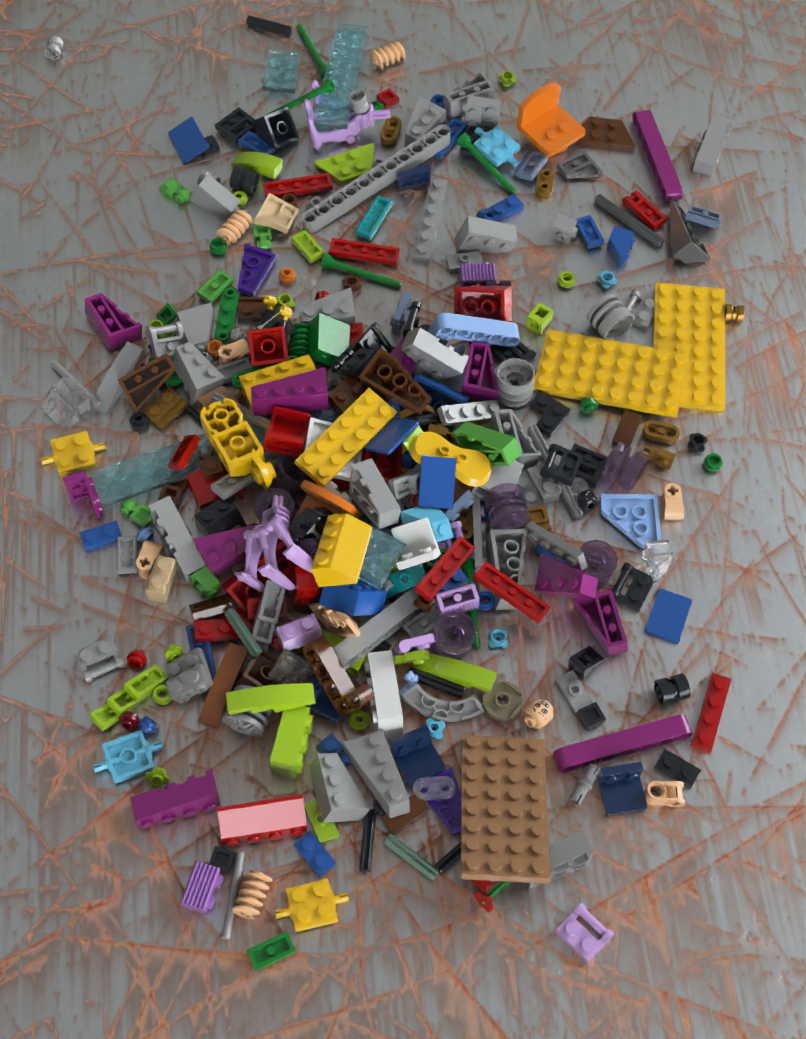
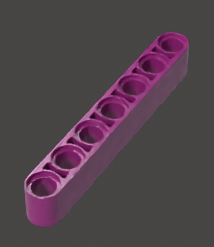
[632,110,683,202]
[553,714,693,773]

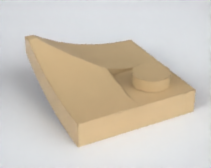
[253,193,299,234]

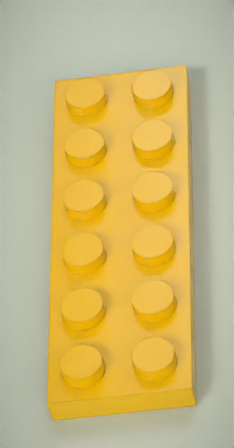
[294,388,397,488]

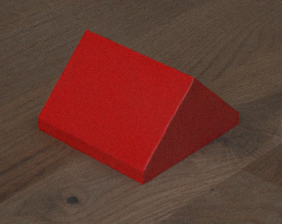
[247,326,289,367]

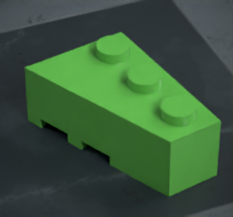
[453,421,522,466]

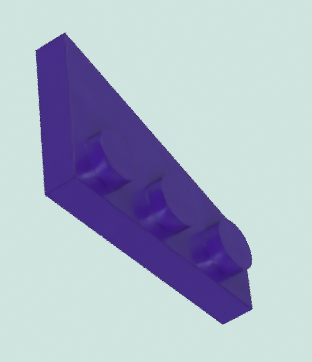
[238,243,277,297]
[414,768,461,835]

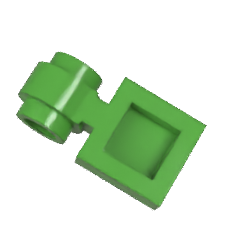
[159,177,192,204]
[252,223,272,251]
[119,497,152,528]

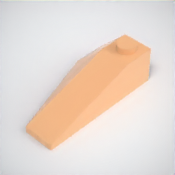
[309,603,361,637]

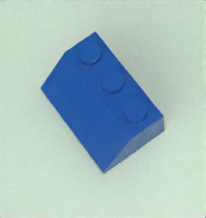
[414,374,470,429]

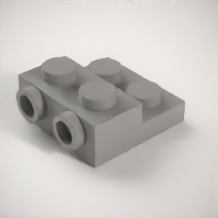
[461,95,501,128]
[516,463,562,509]
[165,647,214,703]

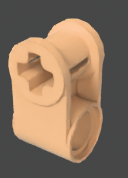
[218,339,251,366]
[661,483,684,520]
[136,540,165,579]
[644,781,685,807]

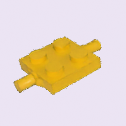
[41,431,106,476]
[275,878,349,933]

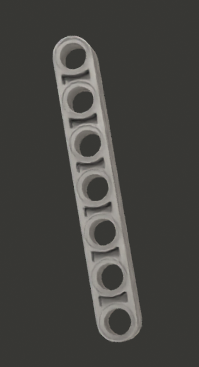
[333,587,436,670]

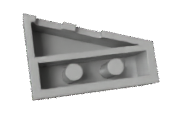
[404,96,446,147]
[455,216,517,253]
[300,288,355,325]
[401,328,469,381]
[349,458,401,529]
[309,753,370,823]

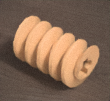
[369,41,406,69]
[216,209,253,246]
[232,870,272,920]

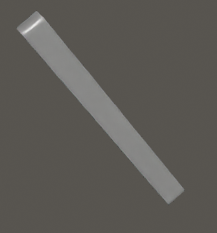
[302,125,450,234]

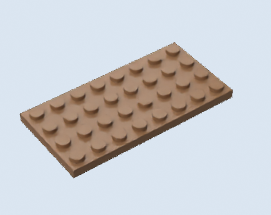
[461,735,551,884]

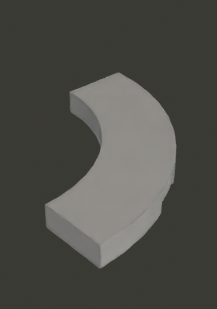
[400,683,485,722]

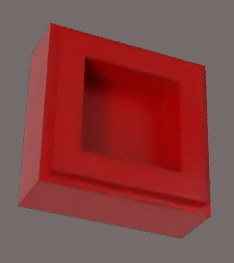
[376,88,399,109]

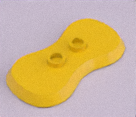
[410,432,492,487]

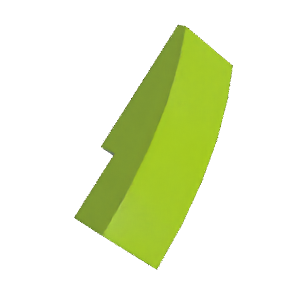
[231,152,283,180]

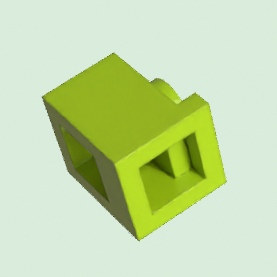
[526,303,554,335]

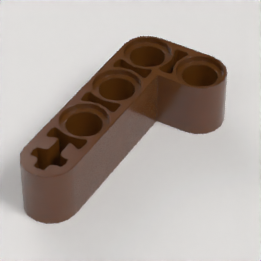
[303,636,374,715]

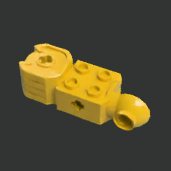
[200,398,276,490]

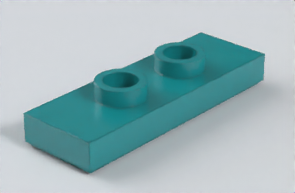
[355,195,393,241]
[386,563,426,600]

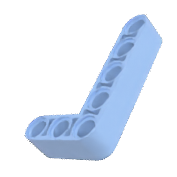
[427,313,520,347]

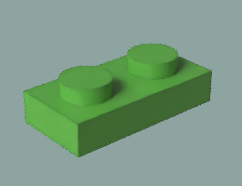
[197,270,234,303]

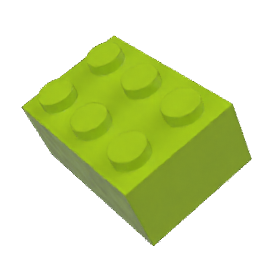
[270,706,314,780]

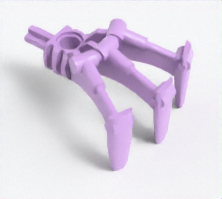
[304,79,390,151]
[234,495,314,593]

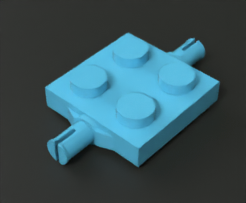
[474,126,521,167]
[93,730,164,784]

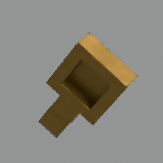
[640,445,676,469]

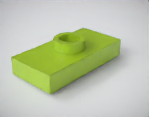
[291,230,325,264]
[304,799,340,844]

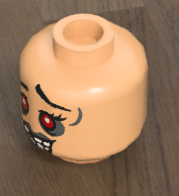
[523,699,553,729]

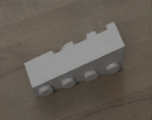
[148,496,207,584]
[486,529,527,610]
[343,730,410,818]

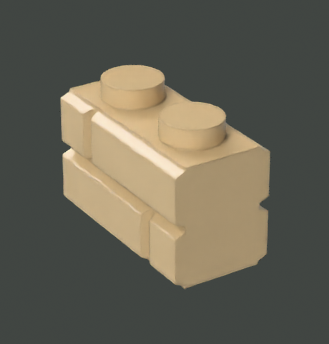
[146,555,178,603]

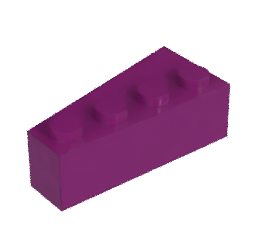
[251,367,329,416]
[130,769,221,828]

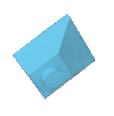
[400,506,453,542]

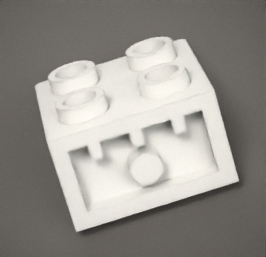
[391,517,441,570]

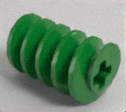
[288,323,310,357]

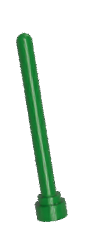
[297,24,332,80]
[264,78,336,116]
[457,133,516,194]
[321,254,402,289]
[460,558,481,649]

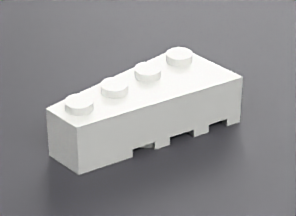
[364,650,403,742]

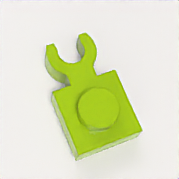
[393,649,430,666]

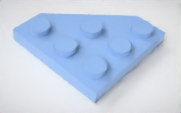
[599,494,661,548]

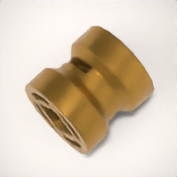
[725,304,745,323]

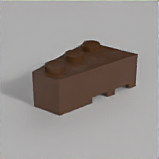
[117,353,176,412]

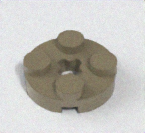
[482,681,523,723]

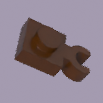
[198,446,224,480]

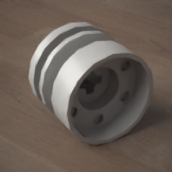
[587,294,635,341]
[496,358,535,407]
[222,685,273,737]

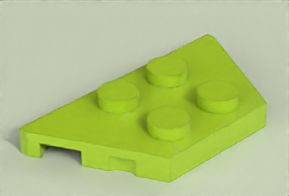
[314,143,374,185]

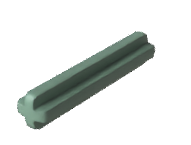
[224,608,262,657]
[384,834,439,880]

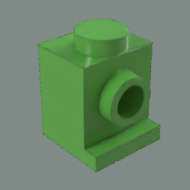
[190,566,221,599]

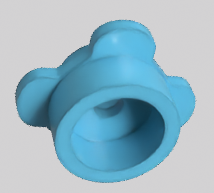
[596,271,617,289]
[488,629,508,648]
[426,718,446,740]

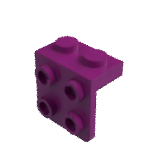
[63,471,103,520]

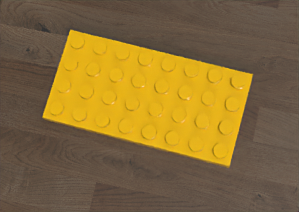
[653,282,725,412]
[533,329,690,418]

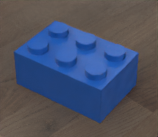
[319,578,388,616]

